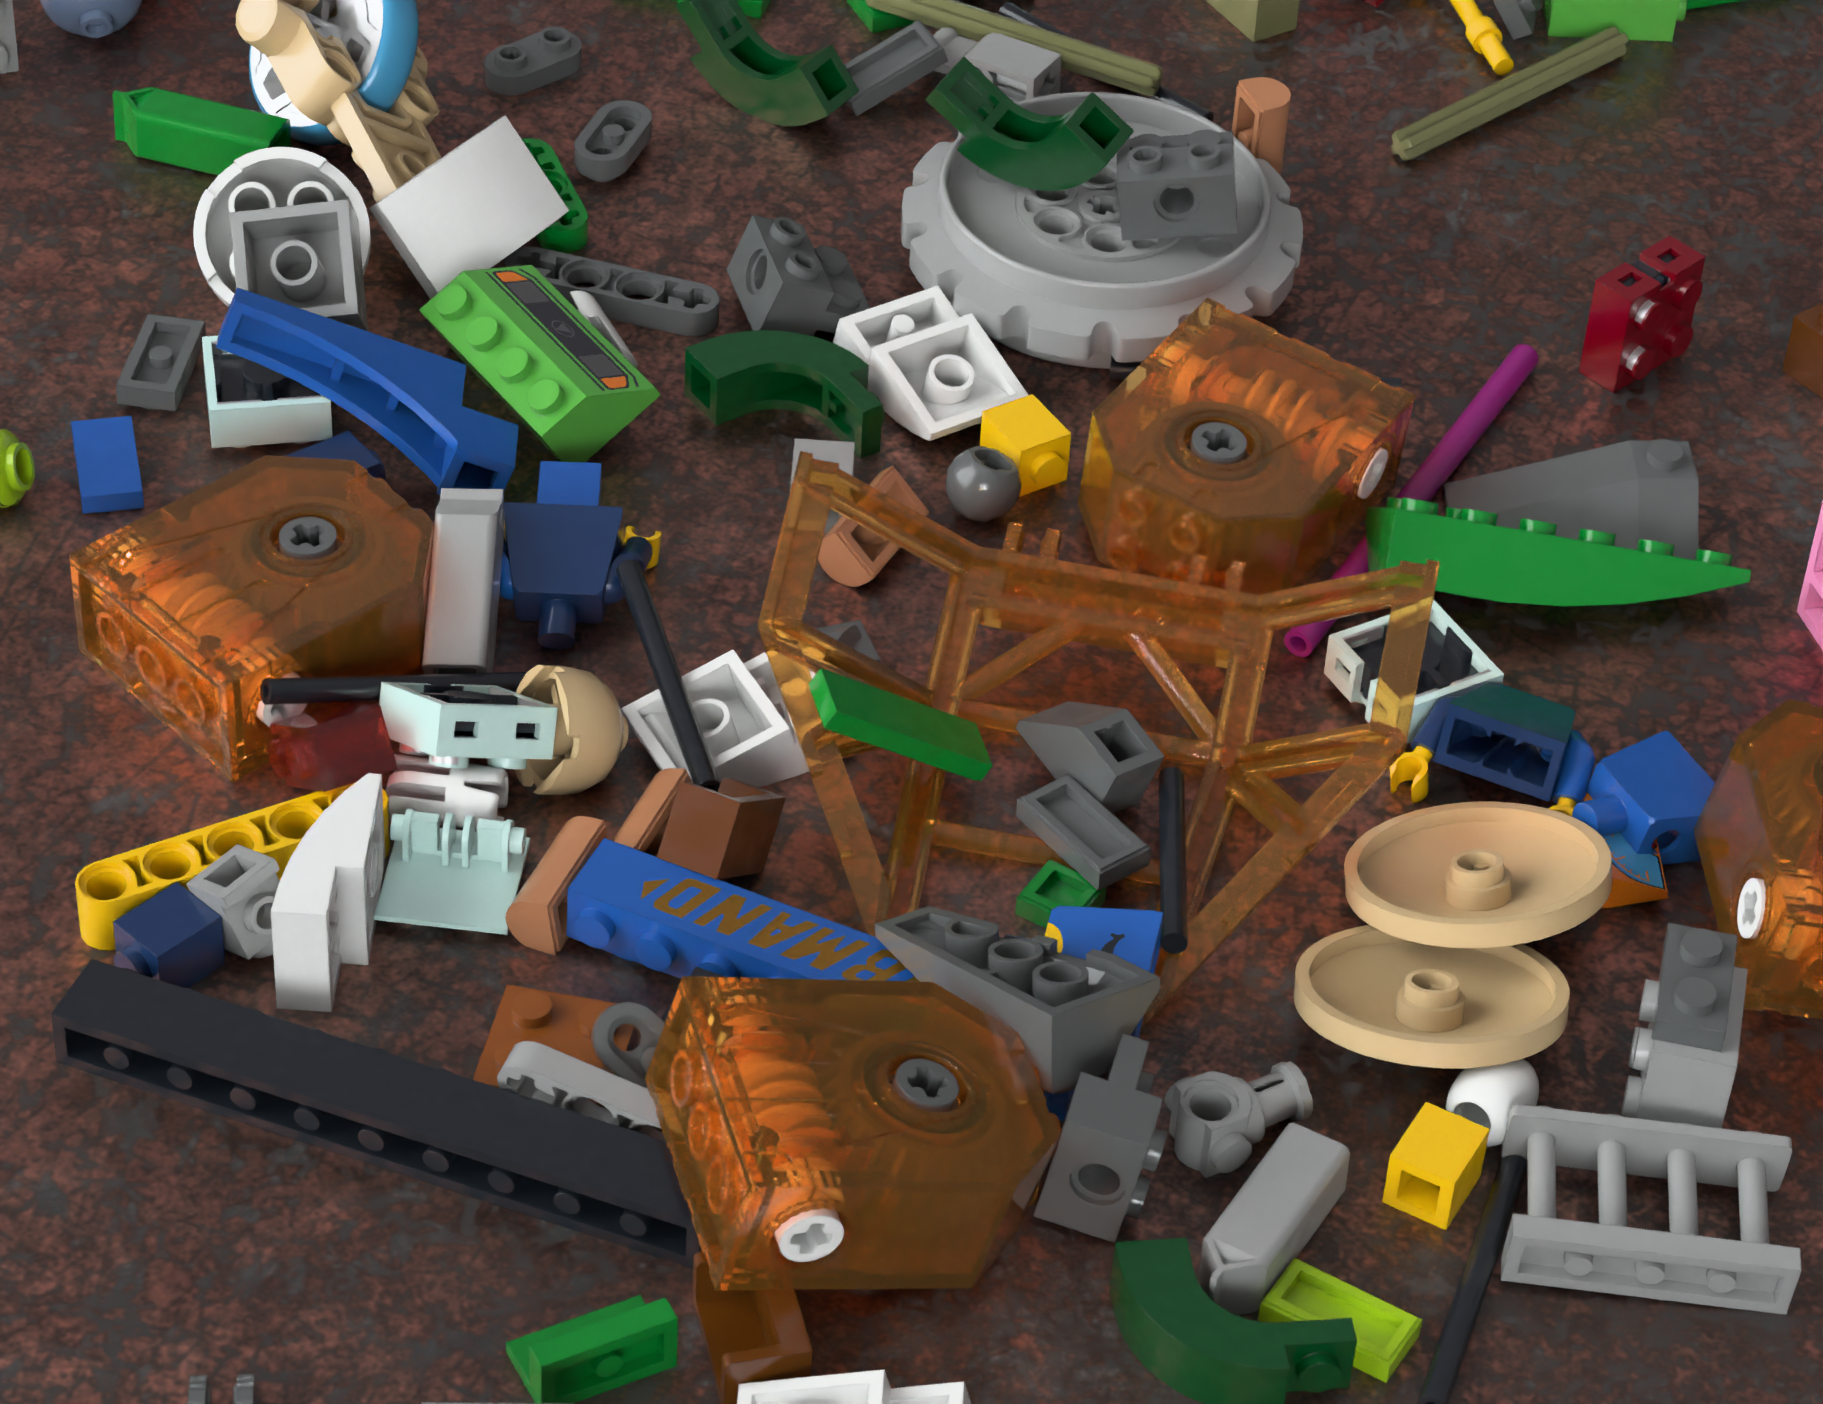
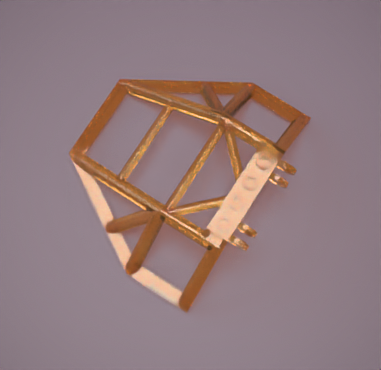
[757,451,1440,1024]

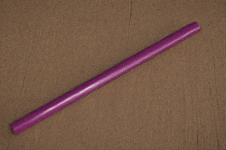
[1284,344,1539,657]

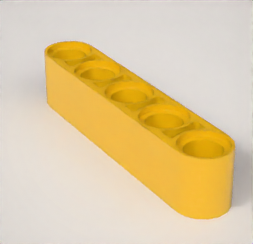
[75,780,390,951]

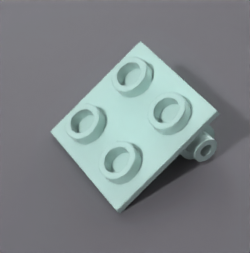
[374,808,530,935]

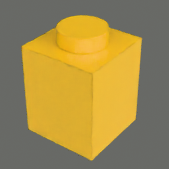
[980,394,1071,497]
[1382,1102,1490,1230]

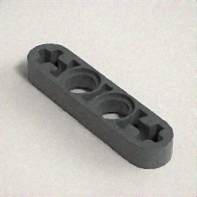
[504,247,720,337]

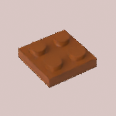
[473,984,638,1109]

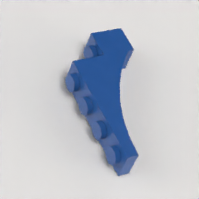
[216,287,519,495]

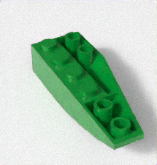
[1365,497,1751,606]

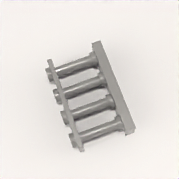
[1501,1104,1802,1315]

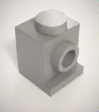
[186,844,280,960]

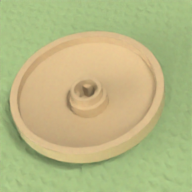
[1344,801,1612,948]
[1294,925,1570,1069]

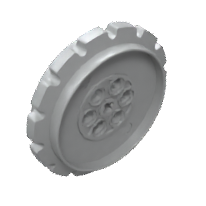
[901,92,1303,369]

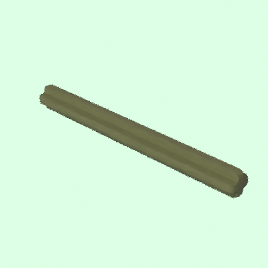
[866,0,1163,96]
[1390,27,1629,161]

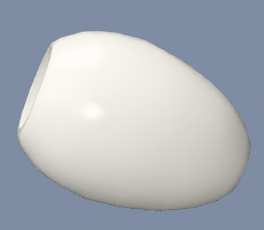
[1446,1059,1539,1147]

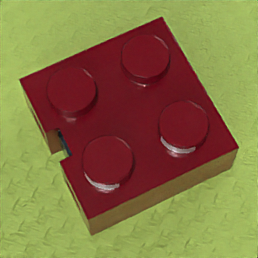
[1578,235,1706,394]

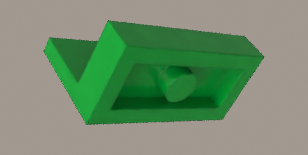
[506,1295,678,1404]

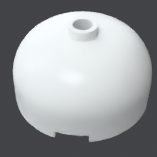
[193,147,371,307]

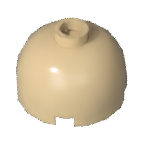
[515,665,628,795]

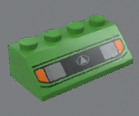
[419,265,661,462]

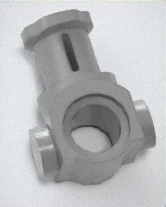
[1164,1061,1313,1179]

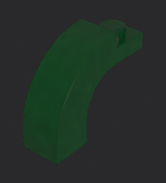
[676,0,859,126]
[925,57,1134,191]
[684,330,885,459]
[1109,1237,1357,1404]

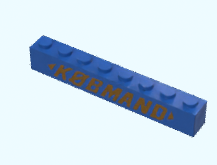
[566,838,1075,1121]

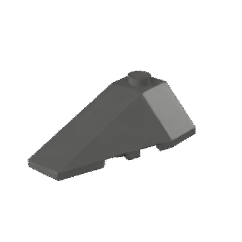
[1442,439,1699,560]
[875,906,1160,1093]

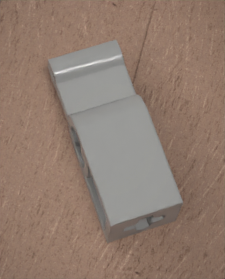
[933,28,1061,103]

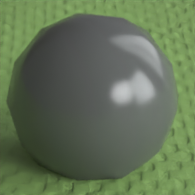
[945,446,1022,522]

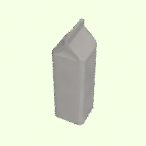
[422,488,505,674]
[1199,1123,1350,1316]

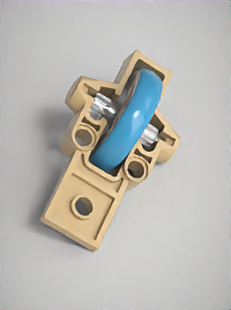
[236,0,442,202]

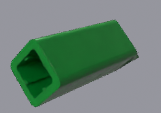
[113,87,291,176]

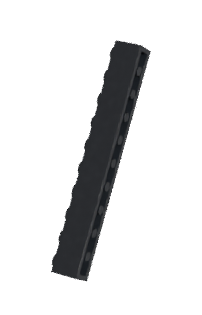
[51,959,733,1269]

